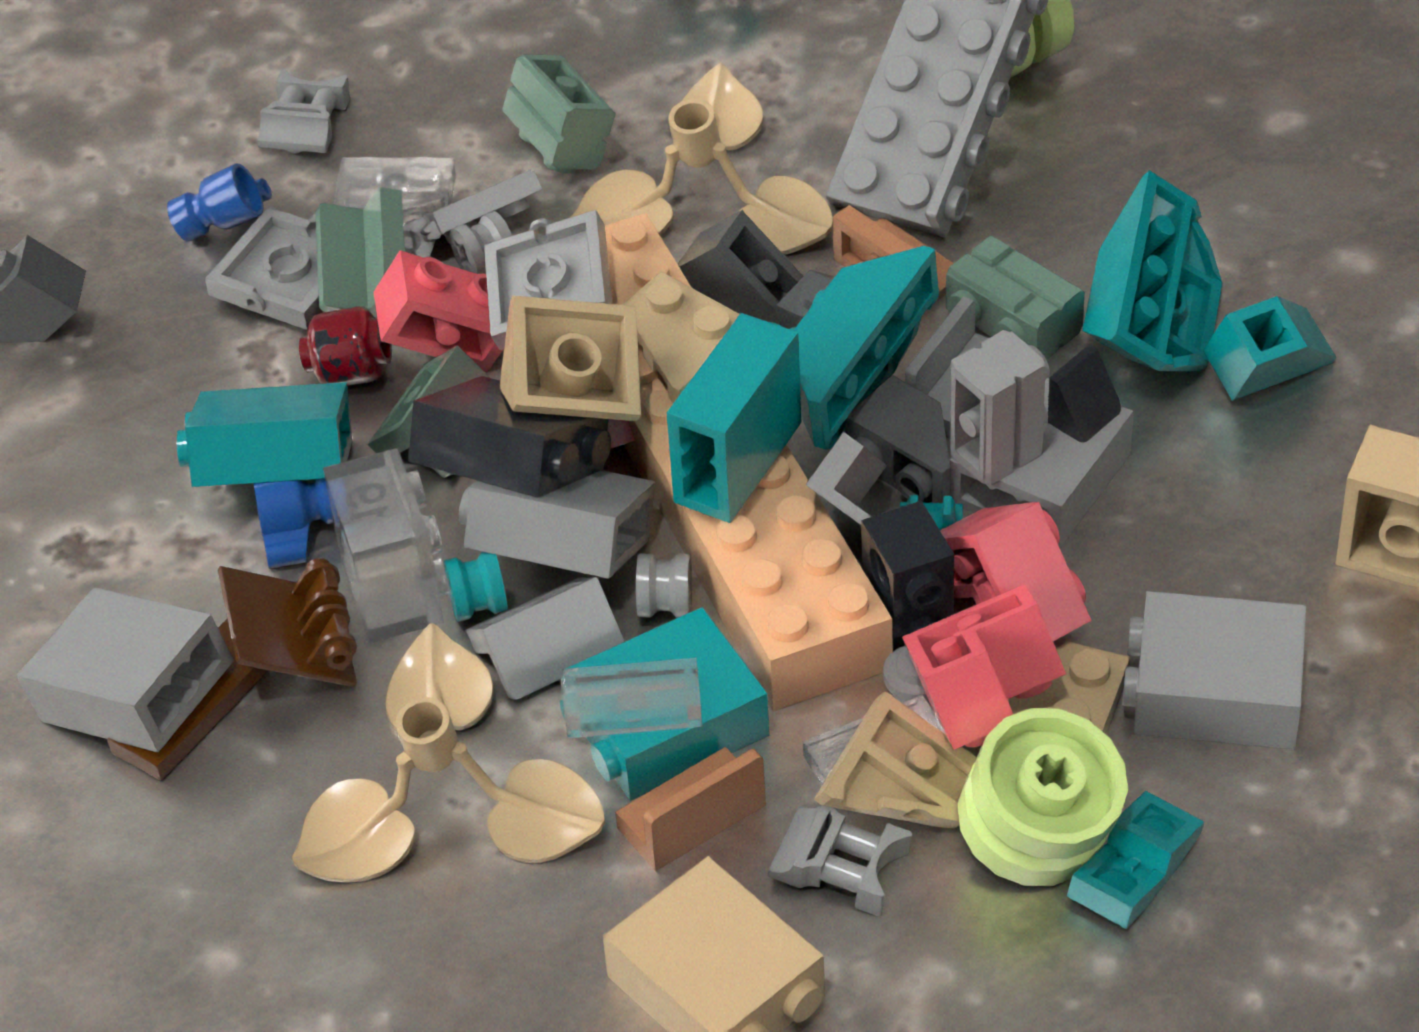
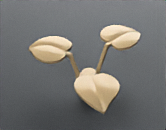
[569,62,833,255]
[291,623,605,883]

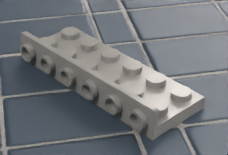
[825,0,1048,238]

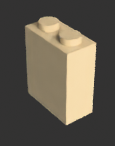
[603,856,825,1032]

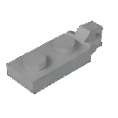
[404,169,542,258]

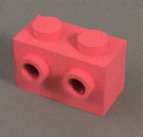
[373,250,503,372]

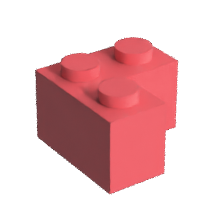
[940,502,1092,641]
[902,584,1066,750]

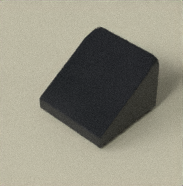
[1048,345,1121,443]

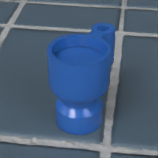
[167,163,272,242]
[253,477,349,569]

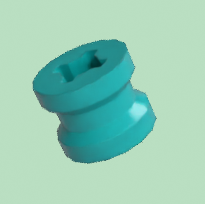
[443,552,508,622]

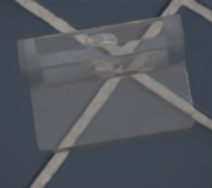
[561,658,702,738]

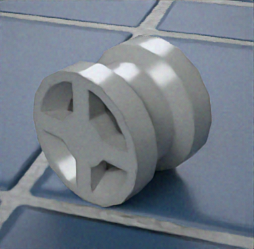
[449,211,513,274]
[636,554,692,618]

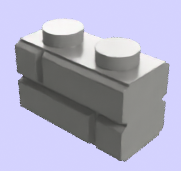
[950,330,1050,485]

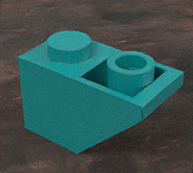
[1203,296,1337,401]

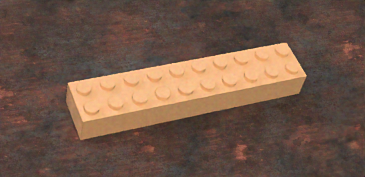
[605,213,893,712]

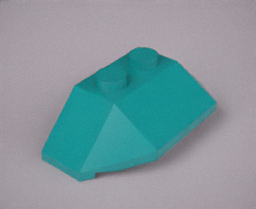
[1082,170,1223,372]
[790,246,939,450]

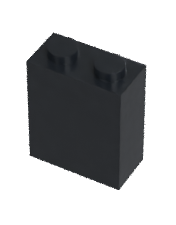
[408,376,611,498]

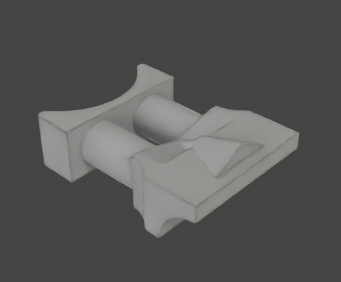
[257,69,350,154]
[768,805,912,916]

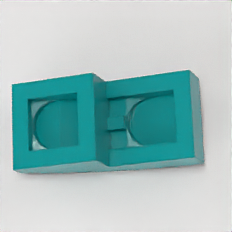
[1067,791,1205,929]

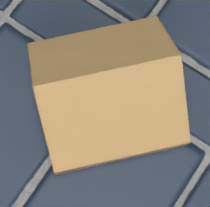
[499,295,641,421]

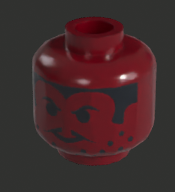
[299,306,392,387]

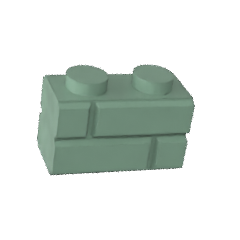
[502,54,616,174]
[946,235,1085,360]

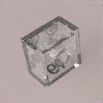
[323,448,450,643]

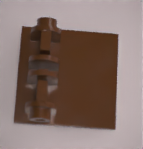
[217,558,357,687]

